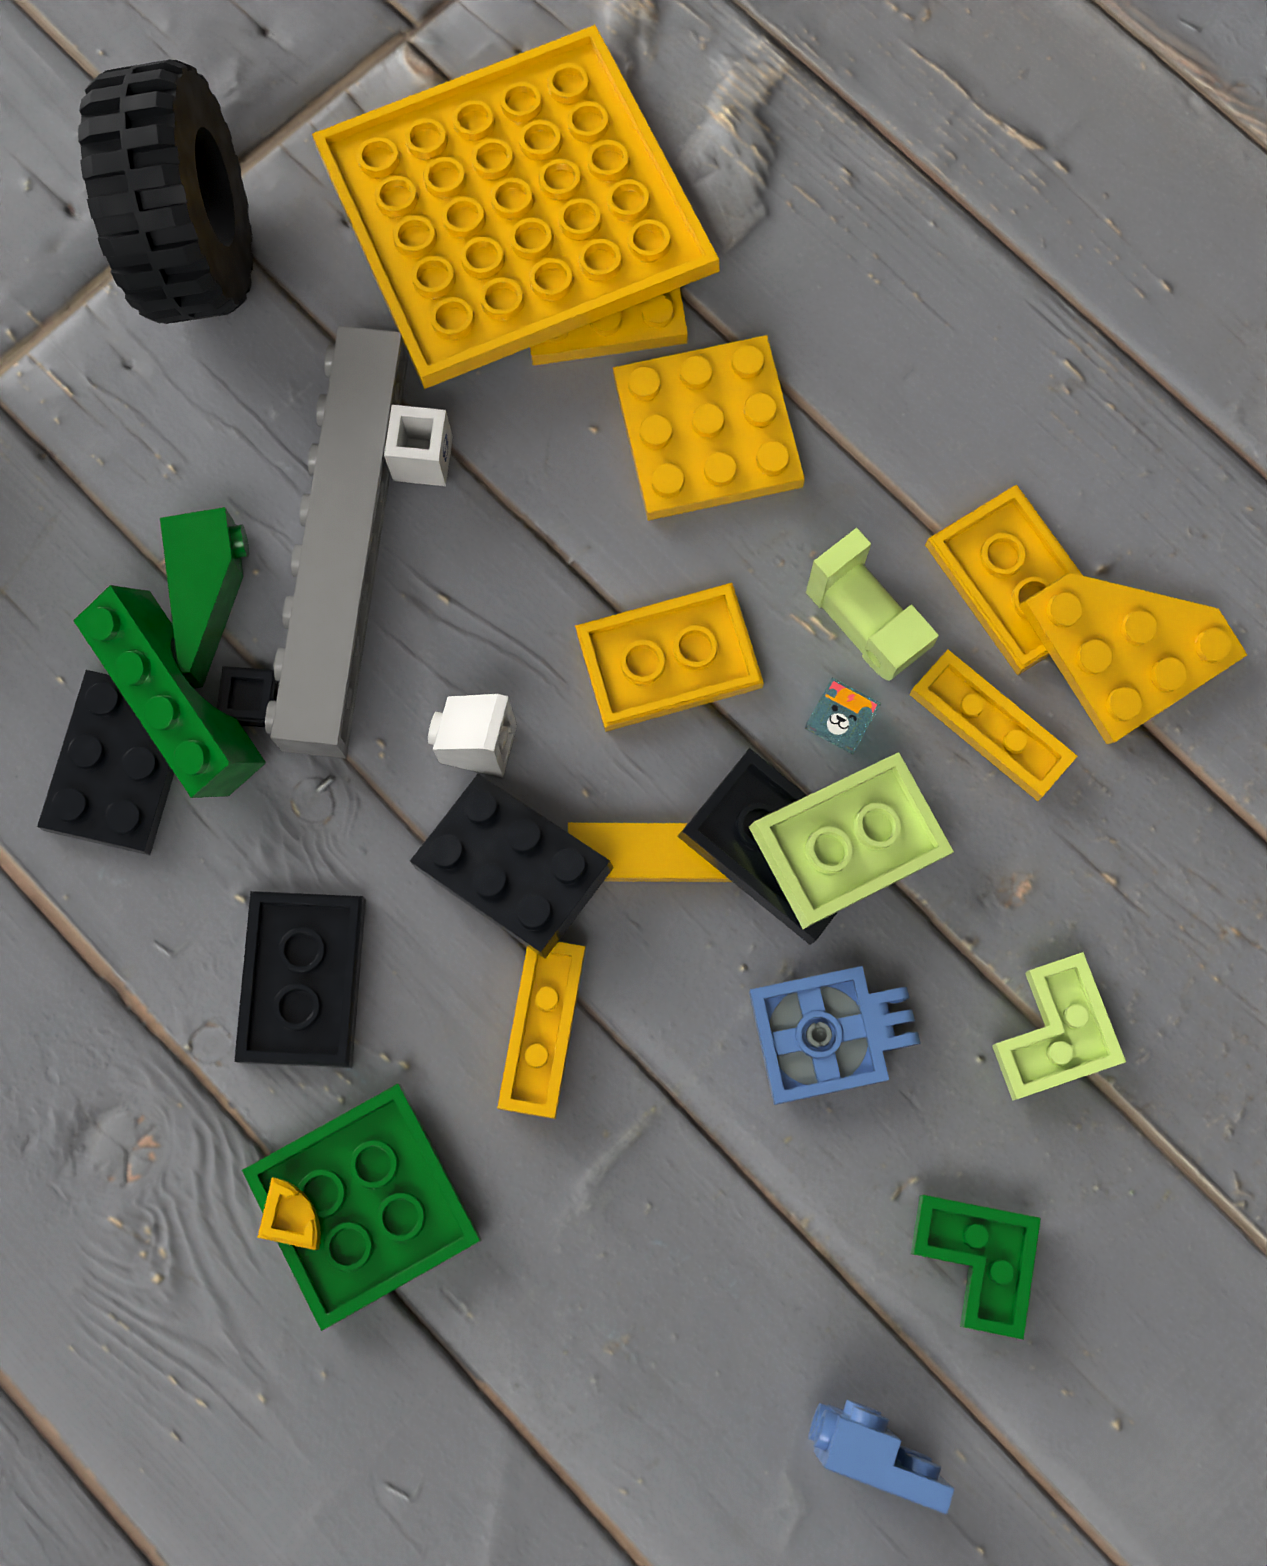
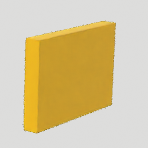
[925,484,1082,676]
[575,583,764,732]

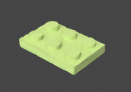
[749,752,954,929]

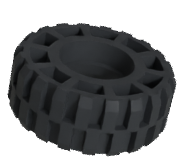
[78,59,253,324]

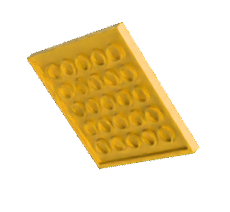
[312,25,719,389]

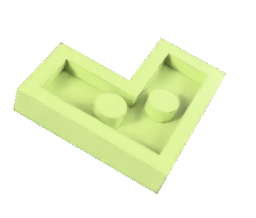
[992,952,1126,1101]

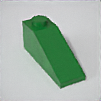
[160,507,249,689]

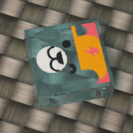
[805,677,881,754]

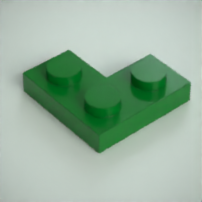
[911,1195,1041,1340]

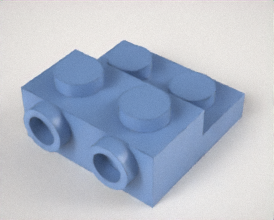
[808,1400,955,1514]

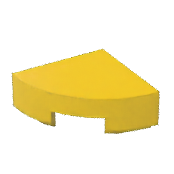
[257,1178,321,1250]

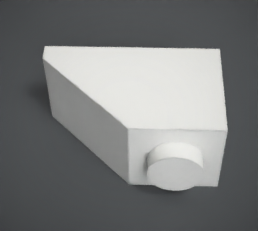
[428,694,517,778]

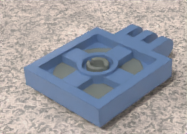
[749,966,921,1105]

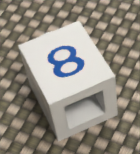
[384,405,453,486]

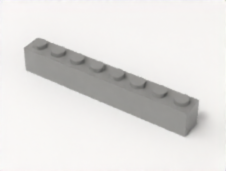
[265,326,409,759]

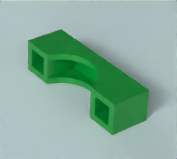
[73,585,266,798]

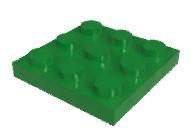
[242,1083,482,1331]

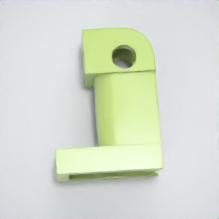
[806,528,939,681]

